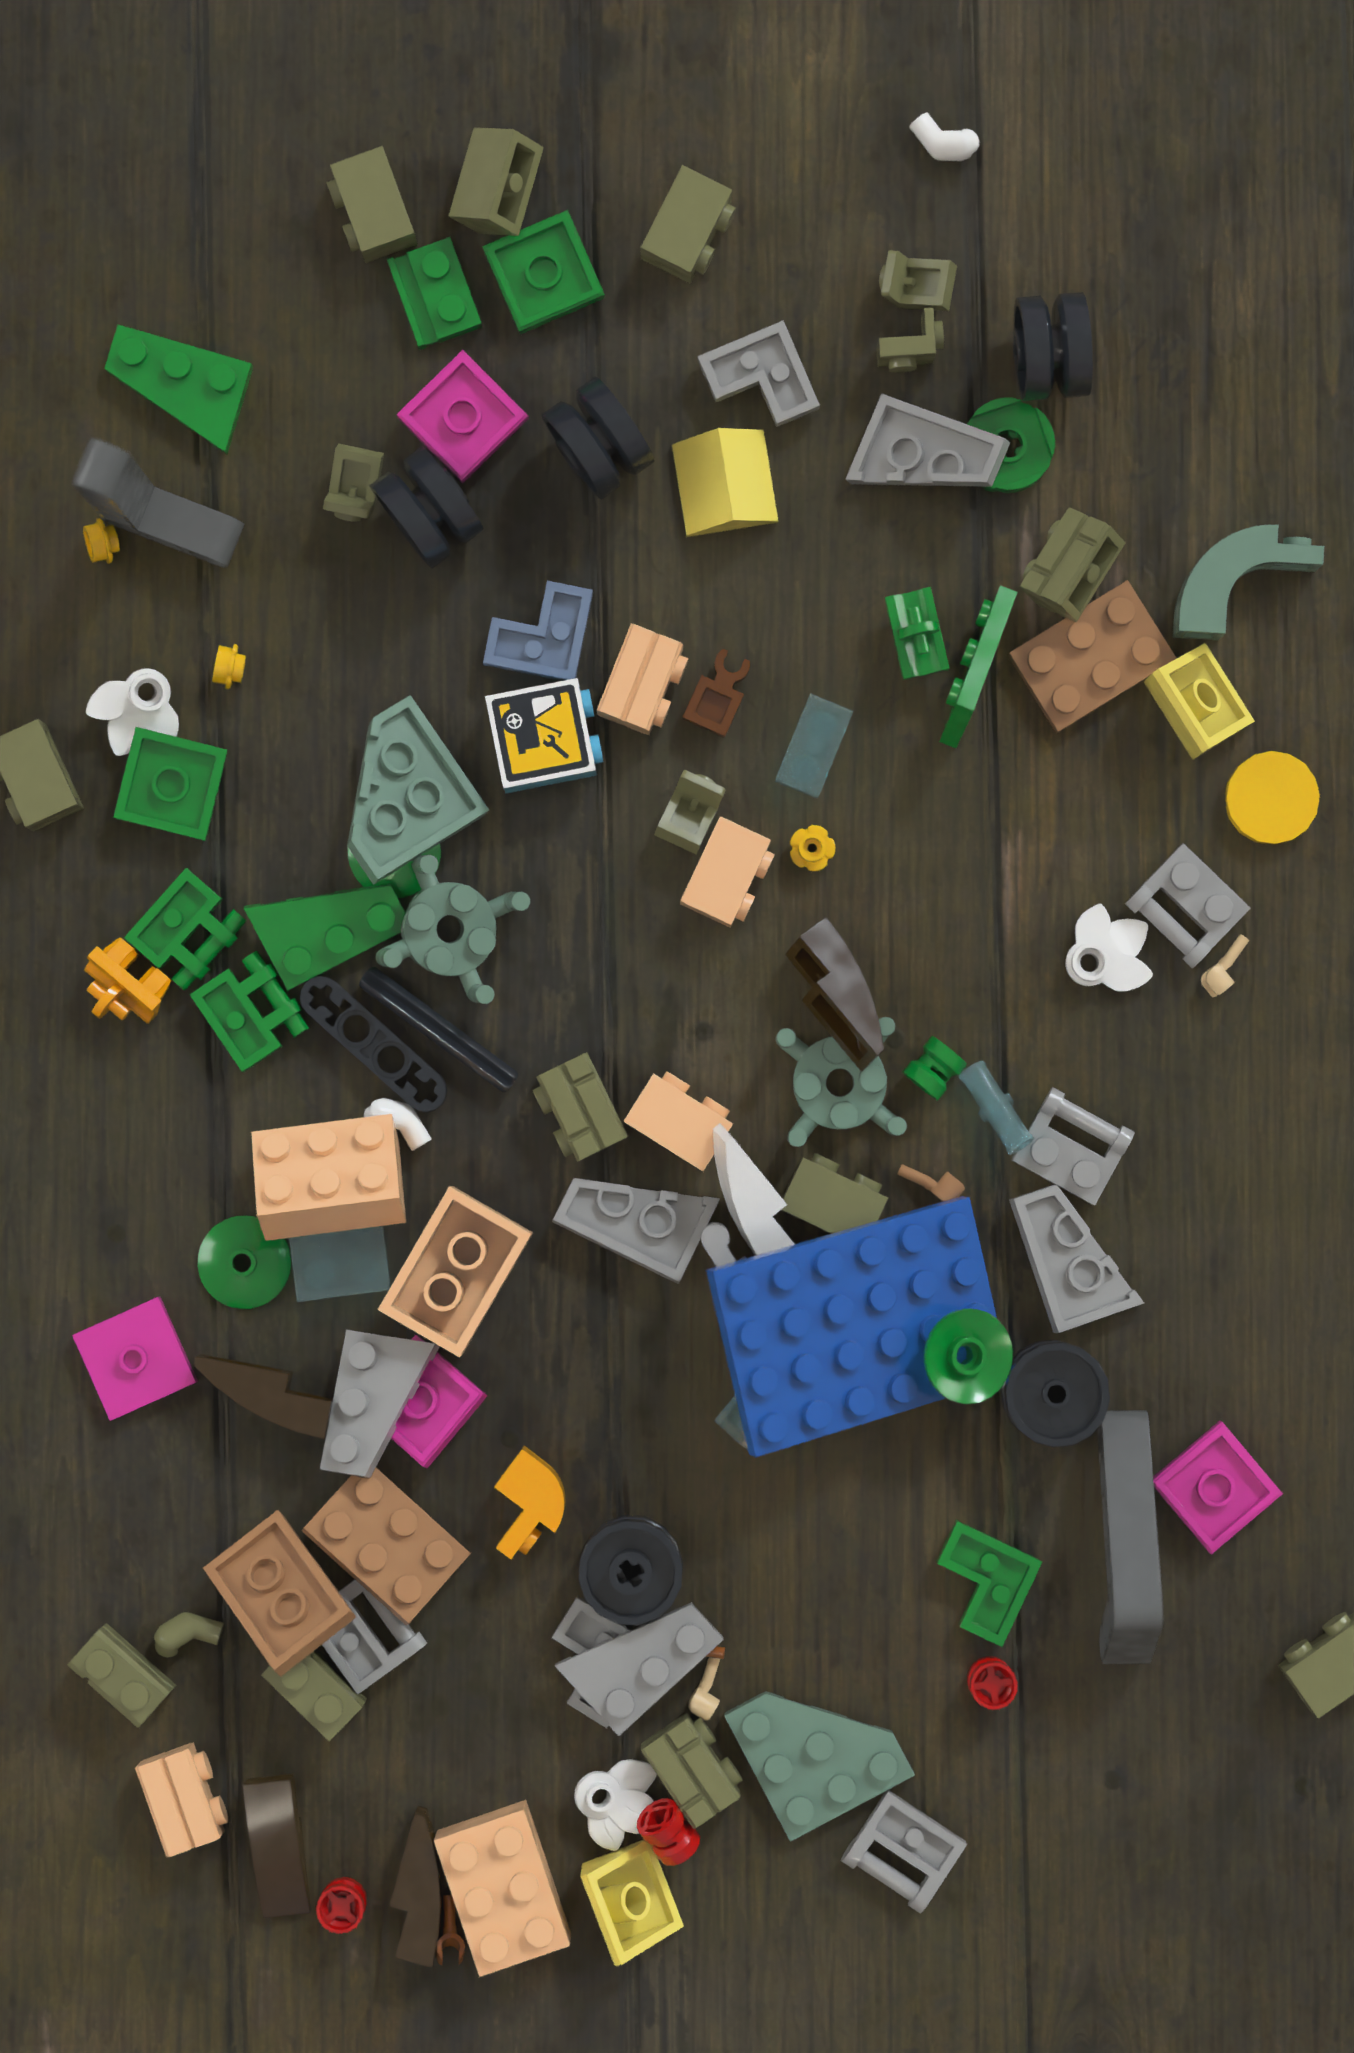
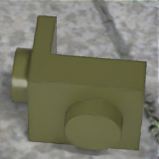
[879,250,957,311]
[877,308,944,373]
[323,444,384,521]
[654,770,726,854]

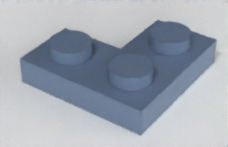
[483,581,593,681]

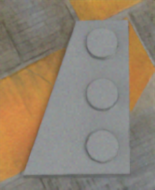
[845,394,1010,487]
[552,1178,720,1284]
[1009,1184,1144,1333]
[320,1330,440,1478]
[555,1602,724,1736]

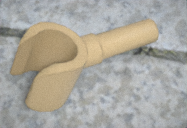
[1201,934,1249,998]
[688,1657,720,1721]

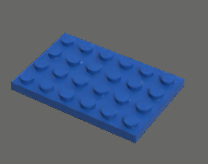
[706,1196,997,1457]

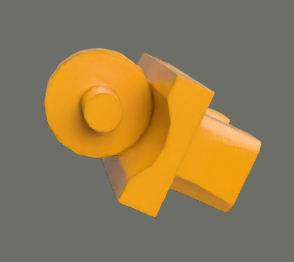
[84,937,171,1024]

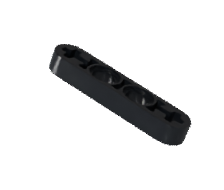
[300,976,448,1112]

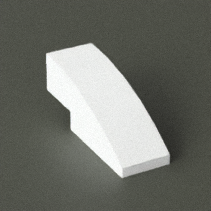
[713,1123,795,1255]

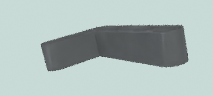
[72,438,244,568]
[1097,1410,1163,1664]

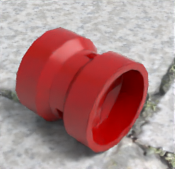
[967,1656,1018,1710]
[636,1798,700,1866]
[316,1877,367,1934]

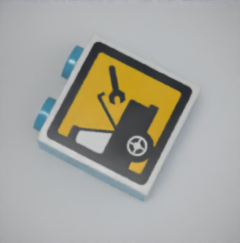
[485,678,604,793]

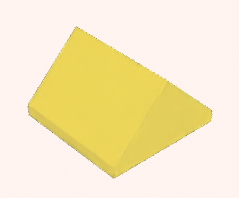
[672,428,778,537]
[1144,643,1255,760]
[581,1839,684,1966]

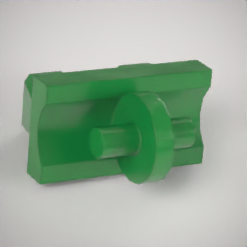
[884,587,950,680]

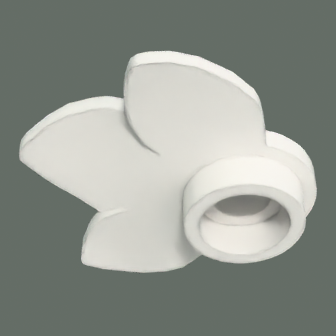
[86,668,179,756]
[1065,904,1153,992]
[574,1759,657,1851]

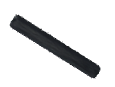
[359,967,518,1092]

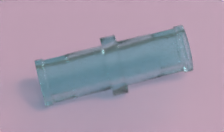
[958,1061,1035,1155]

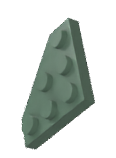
[347,695,489,885]
[724,1691,915,1842]

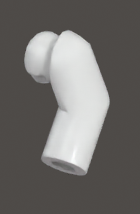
[909,112,979,161]
[364,1098,432,1151]

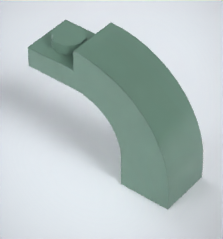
[1172,525,1324,640]

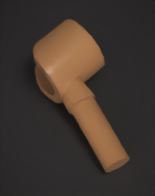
[898,1164,965,1202]

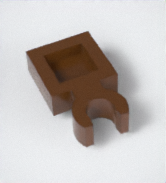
[682,649,750,738]

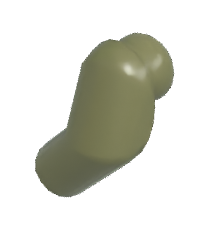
[154,1612,224,1657]

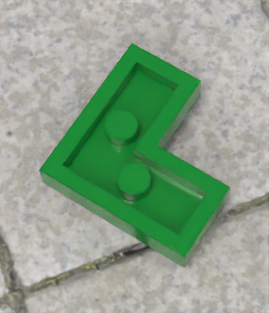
[936,1520,1042,1647]

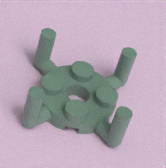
[376,855,530,1004]
[775,1017,907,1147]

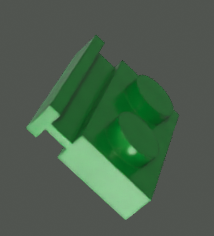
[387,237,483,350]

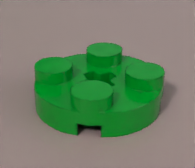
[967,397,1055,493]

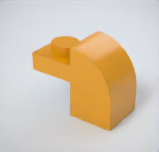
[494,1446,565,1559]

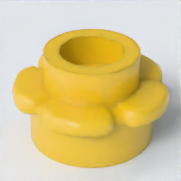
[83,518,120,564]
[212,644,246,689]
[790,825,836,871]

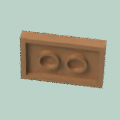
[1008,580,1177,734]
[302,1468,471,1626]
[203,1510,356,1677]

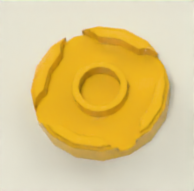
[1225,751,1320,845]

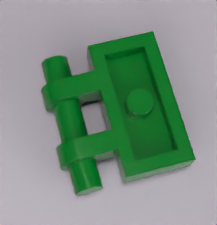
[124,868,247,991]
[190,951,309,1072]

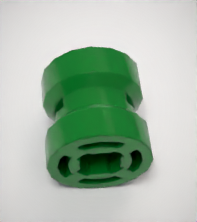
[902,1036,967,1101]

